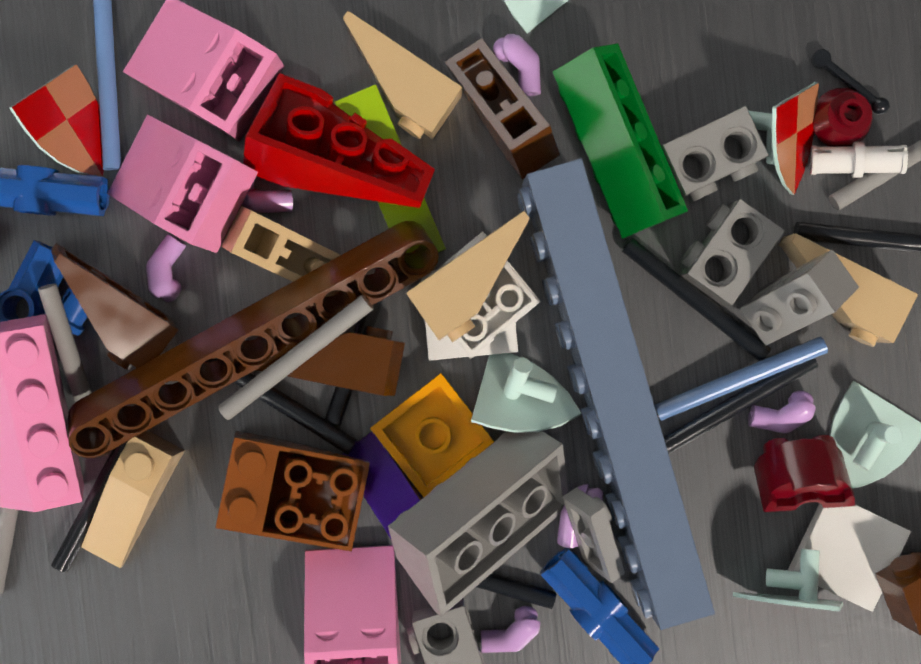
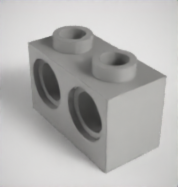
[661,106,769,202]
[680,199,785,306]
[740,249,859,345]
[407,597,486,664]

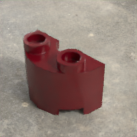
[753,435,855,512]

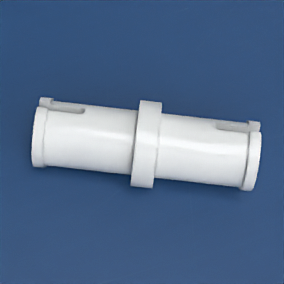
[810,142,908,178]

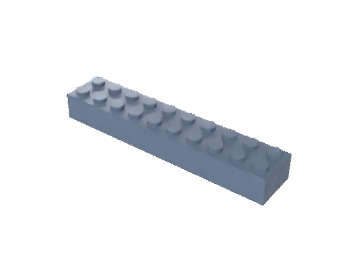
[517,158,715,630]

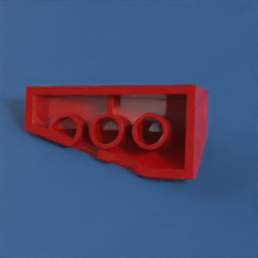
[243,73,435,208]

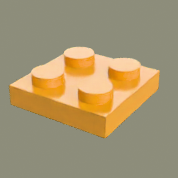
[370,373,495,497]

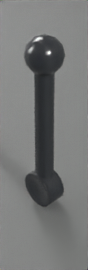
[811,49,890,115]

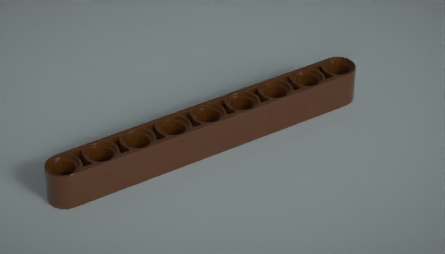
[68,221,439,458]

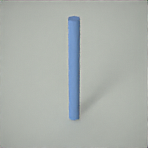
[93,0,121,171]
[654,336,828,421]

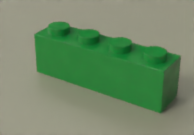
[553,43,688,239]

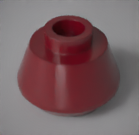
[813,88,872,147]

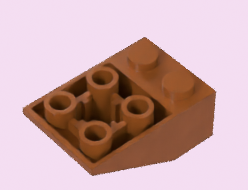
[215,431,370,552]

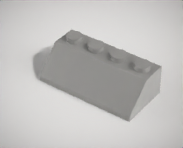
[388,431,568,616]

